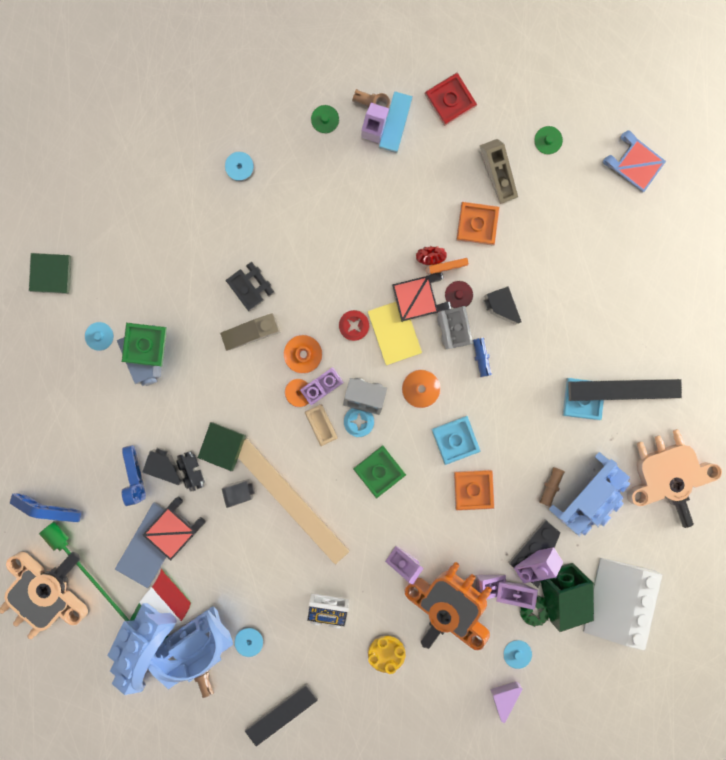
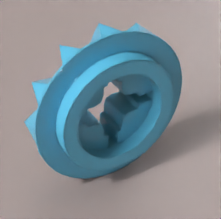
[344,408,374,437]

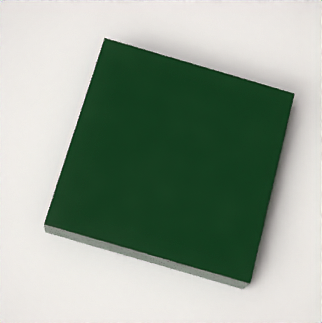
[29,253,71,294]
[197,422,246,471]

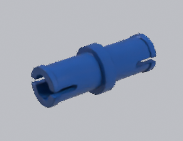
[473,338,492,377]

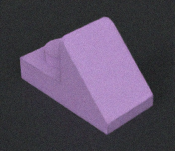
[385,546,424,584]

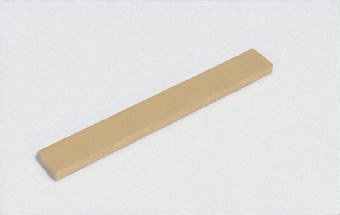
[238,439,349,565]

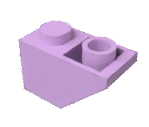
[361,103,389,143]
[514,547,563,583]

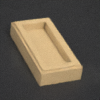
[305,404,338,446]

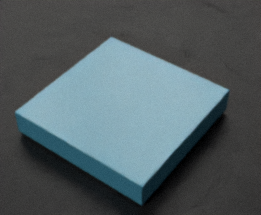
[562,378,604,420]
[431,416,481,465]

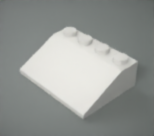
[583,558,662,650]

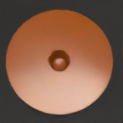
[285,379,309,407]

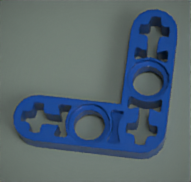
[122,445,146,506]
[10,493,82,522]

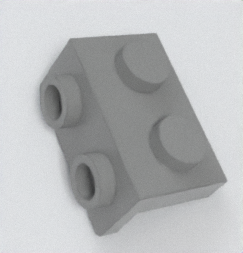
[437,306,473,349]

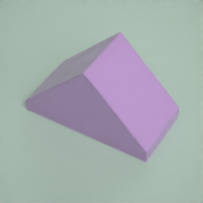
[476,575,506,600]
[496,582,538,610]
[490,681,522,723]

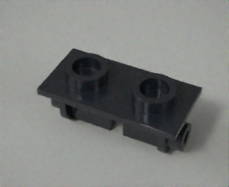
[176,451,205,492]

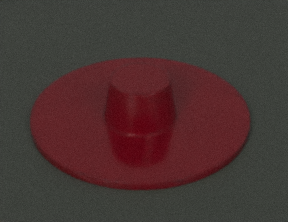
[445,281,473,308]

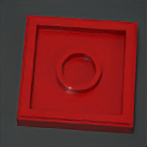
[425,72,477,126]

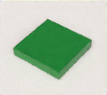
[121,322,167,367]
[353,445,406,499]

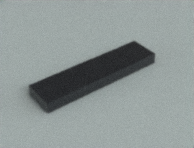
[245,683,318,747]

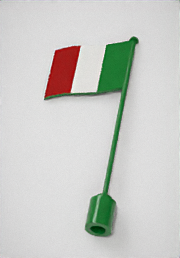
[39,521,191,639]

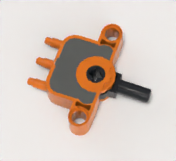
[405,562,492,650]

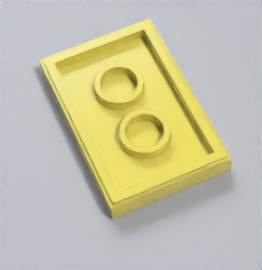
[367,302,422,365]

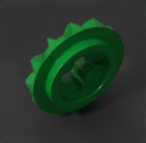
[520,596,549,627]

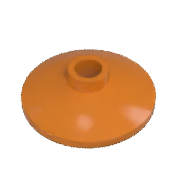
[284,335,322,373]
[402,370,440,408]

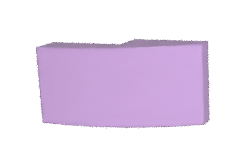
[300,367,344,405]

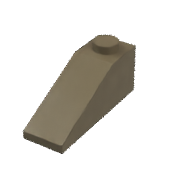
[480,139,518,204]
[220,313,281,351]

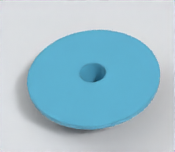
[225,152,254,180]
[85,322,114,351]
[234,628,263,657]
[504,640,532,669]

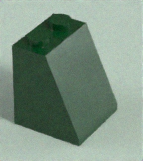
[540,563,594,632]

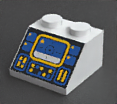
[307,593,349,628]

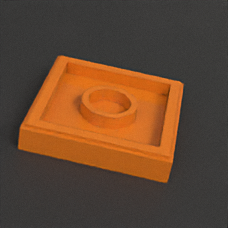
[456,202,500,246]
[425,258,469,275]
[454,470,494,510]

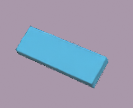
[379,91,413,153]

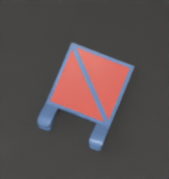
[603,130,666,192]

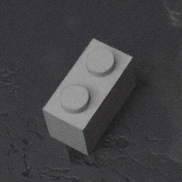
[343,378,387,415]

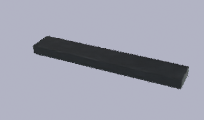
[568,379,682,401]

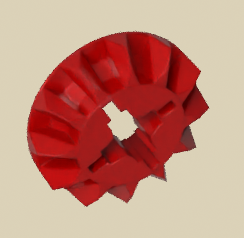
[416,246,447,265]
[339,310,369,341]

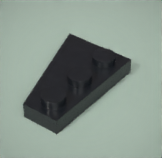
[508,519,561,588]

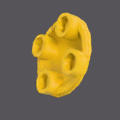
[368,635,406,674]

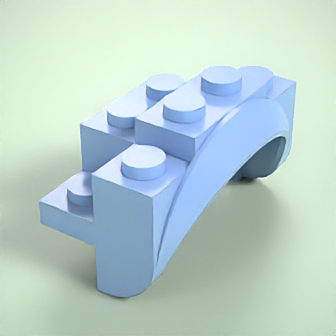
[549,452,630,537]
[107,603,177,695]
[148,606,233,689]

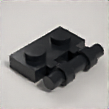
[225,262,275,311]

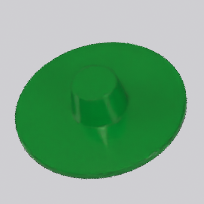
[311,105,339,134]
[534,126,563,155]

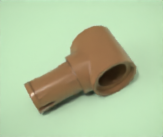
[352,89,390,108]

